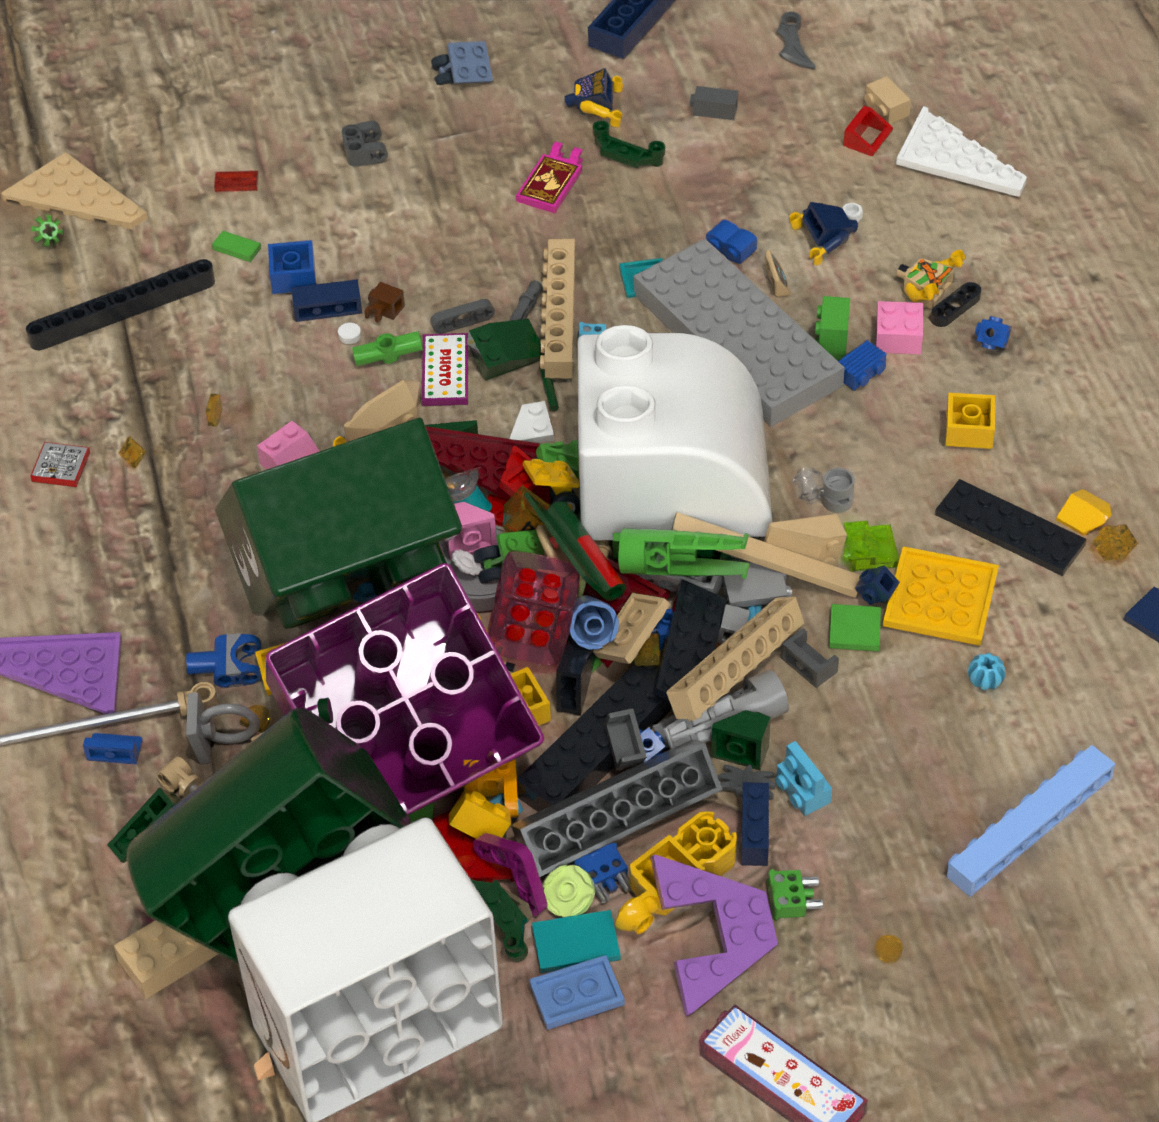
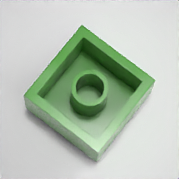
[815,296,850,361]

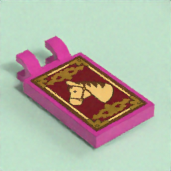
[516,141,583,213]

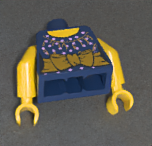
[564,68,623,127]

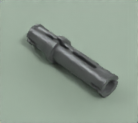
[509,280,543,321]

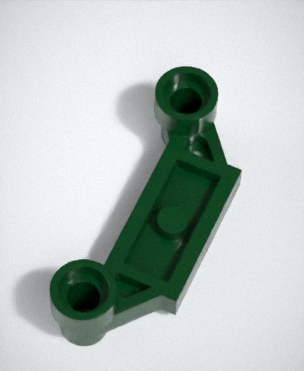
[592,121,665,169]
[470,878,529,962]

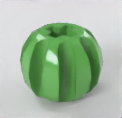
[31,214,63,247]

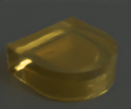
[240,705,270,733]

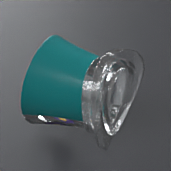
[445,468,492,512]

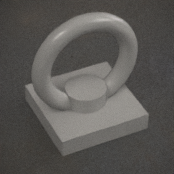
[186,692,260,764]

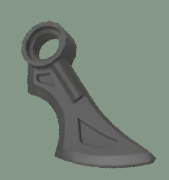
[777,12,815,69]

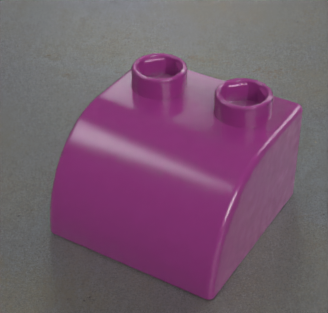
[266,563,544,815]

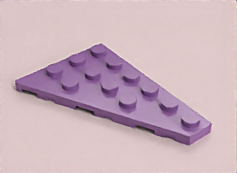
[0,632,122,714]

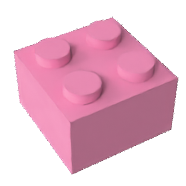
[876,301,923,355]

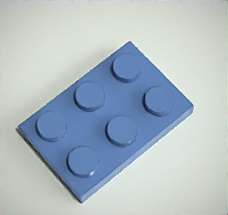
[529,955,625,1030]

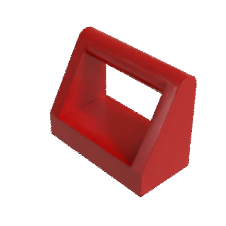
[843,105,893,156]

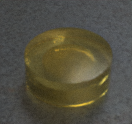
[875,935,903,963]

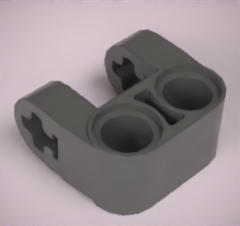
[342,121,388,167]

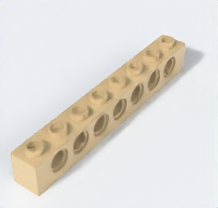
[540,239,575,378]
[666,597,804,721]

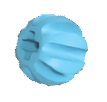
[968,652,1006,690]

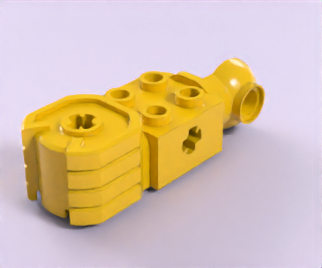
[615,811,737,934]

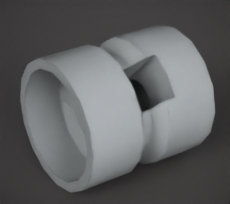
[822,468,855,513]

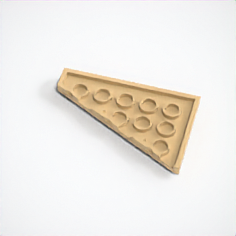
[0,152,148,229]

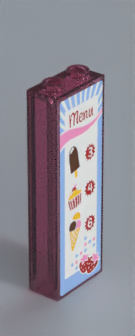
[699,1004,868,1122]

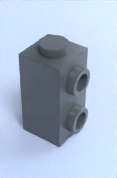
[690,86,738,120]

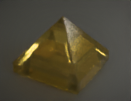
[118,436,146,469]

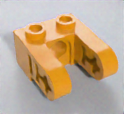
[464,759,519,818]

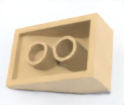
[764,514,847,567]

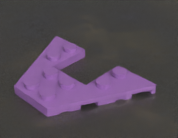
[651,855,778,1017]

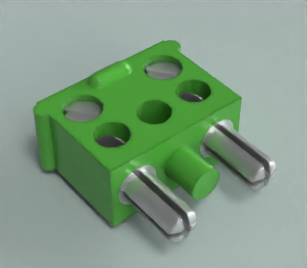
[767,869,823,921]

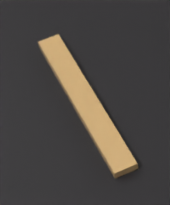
[672,512,860,598]

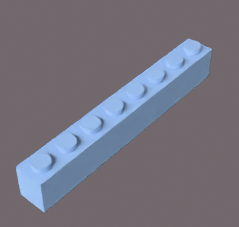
[947,745,1116,897]

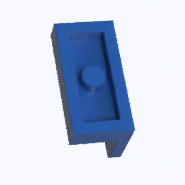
[83,733,143,765]

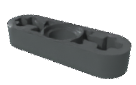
[430,299,495,334]

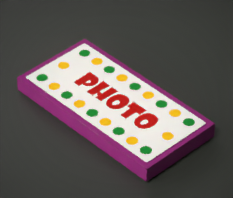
[422,333,468,406]

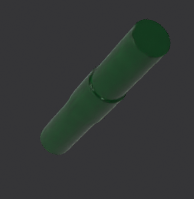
[539,366,559,411]

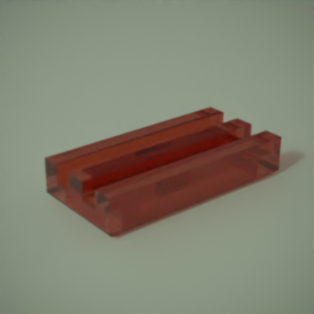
[214,171,259,192]

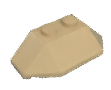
[344,379,421,442]

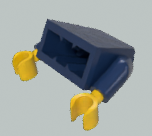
[789,202,858,265]

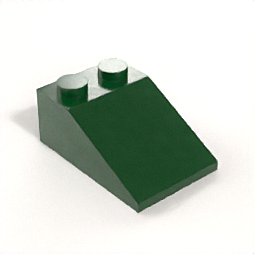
[467,319,545,381]

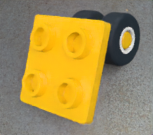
[523,459,580,516]

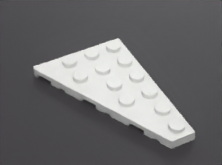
[896,106,1027,197]

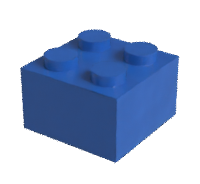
[268,240,316,294]

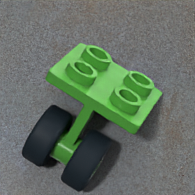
[473,530,548,584]

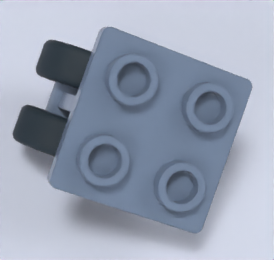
[431,41,493,85]

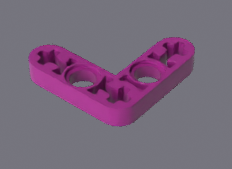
[473,833,548,916]

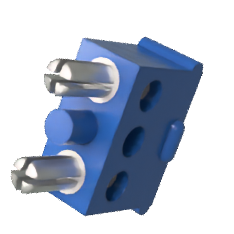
[574,843,631,903]

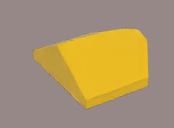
[1056,489,1112,536]

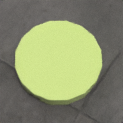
[543,865,595,918]

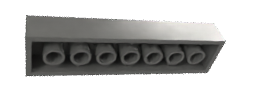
[510,739,723,877]

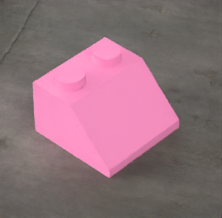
[257,421,319,470]
[445,502,497,560]

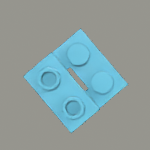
[775,741,832,816]

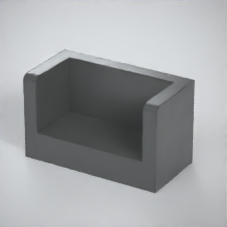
[781,628,839,688]
[604,708,647,771]

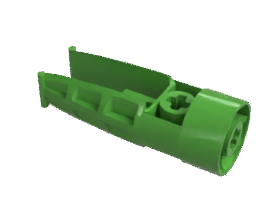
[619,528,750,579]

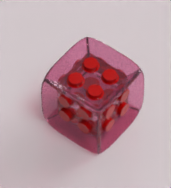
[487,551,580,665]

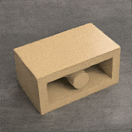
[864,76,911,124]

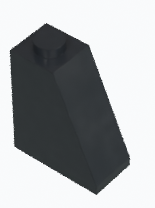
[556,637,595,715]

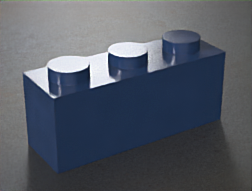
[291,279,362,322]
[741,782,769,866]

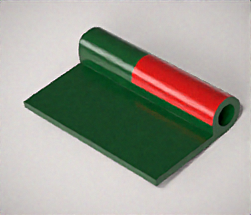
[524,492,626,601]

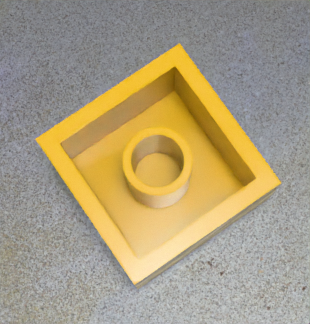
[945,392,996,449]

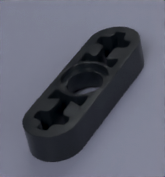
[931,282,981,327]

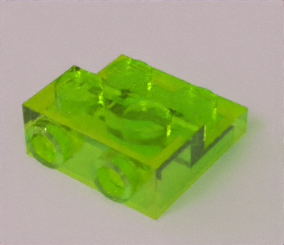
[843,520,899,572]

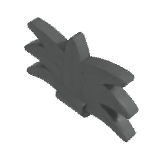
[717,765,776,799]

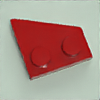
[498,446,537,501]

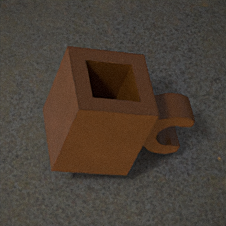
[365,282,405,323]

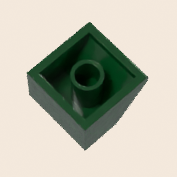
[711,710,771,770]

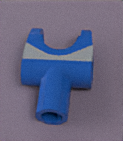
[186,634,261,688]

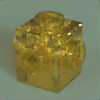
[1093,524,1138,561]

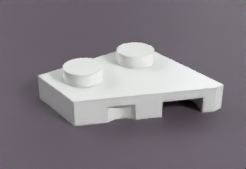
[509,401,554,443]

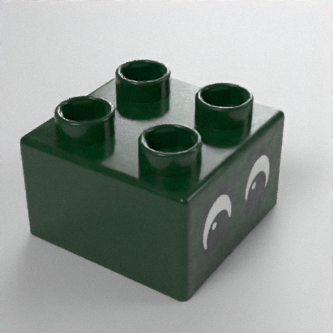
[215,417,462,629]

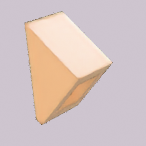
[254,1051,275,1080]

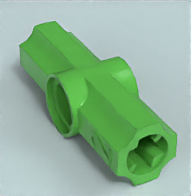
[352,331,423,366]

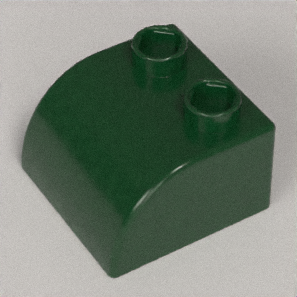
[127,708,412,964]

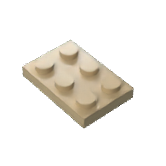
[593,593,670,664]

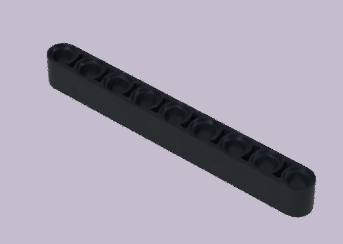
[26,259,215,351]

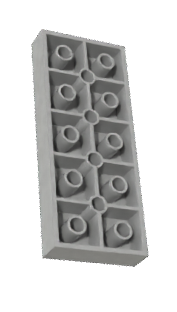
[634,239,845,427]

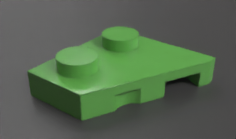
[536,440,579,478]

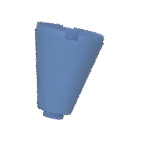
[568,595,619,649]

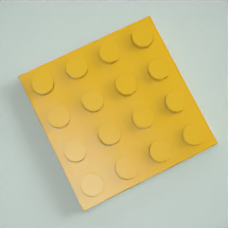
[883,546,999,646]

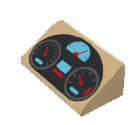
[765,250,791,297]

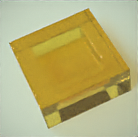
[206,393,223,427]

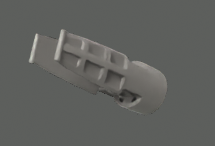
[653,670,789,749]

